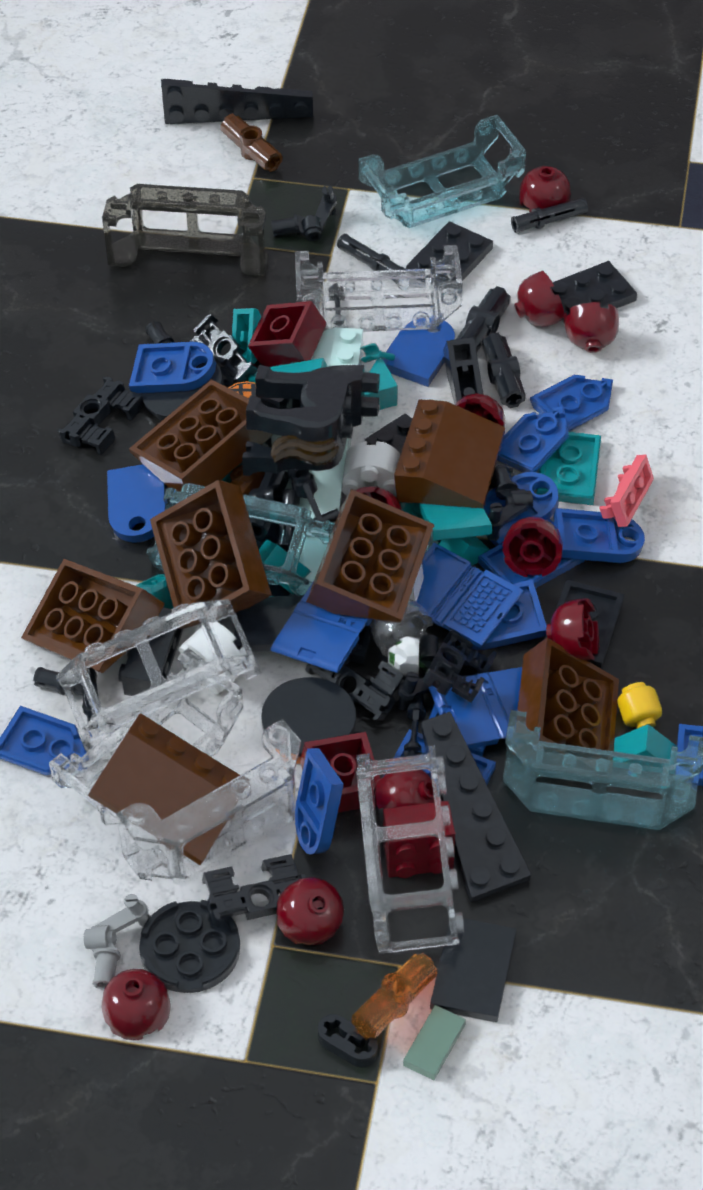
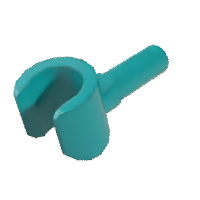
[360,343,395,363]

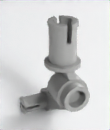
[84,894,151,989]

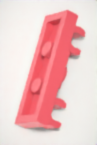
[599,454,654,527]

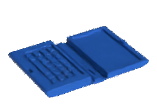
[407,543,524,647]
[271,581,373,673]
[429,667,522,749]

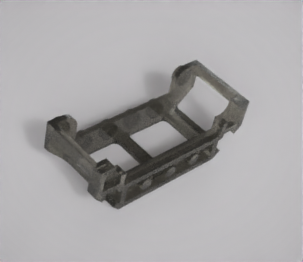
[102,184,268,276]

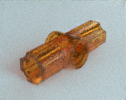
[351,953,438,1039]

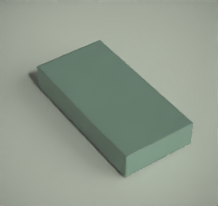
[403,1005,466,1080]

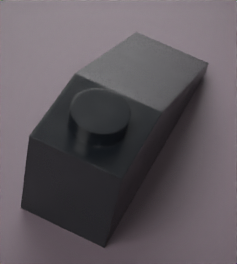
[443,337,483,404]

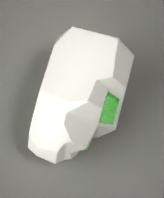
[388,636,419,684]

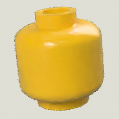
[617,682,662,729]

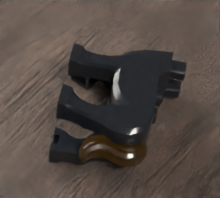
[242,365,380,476]

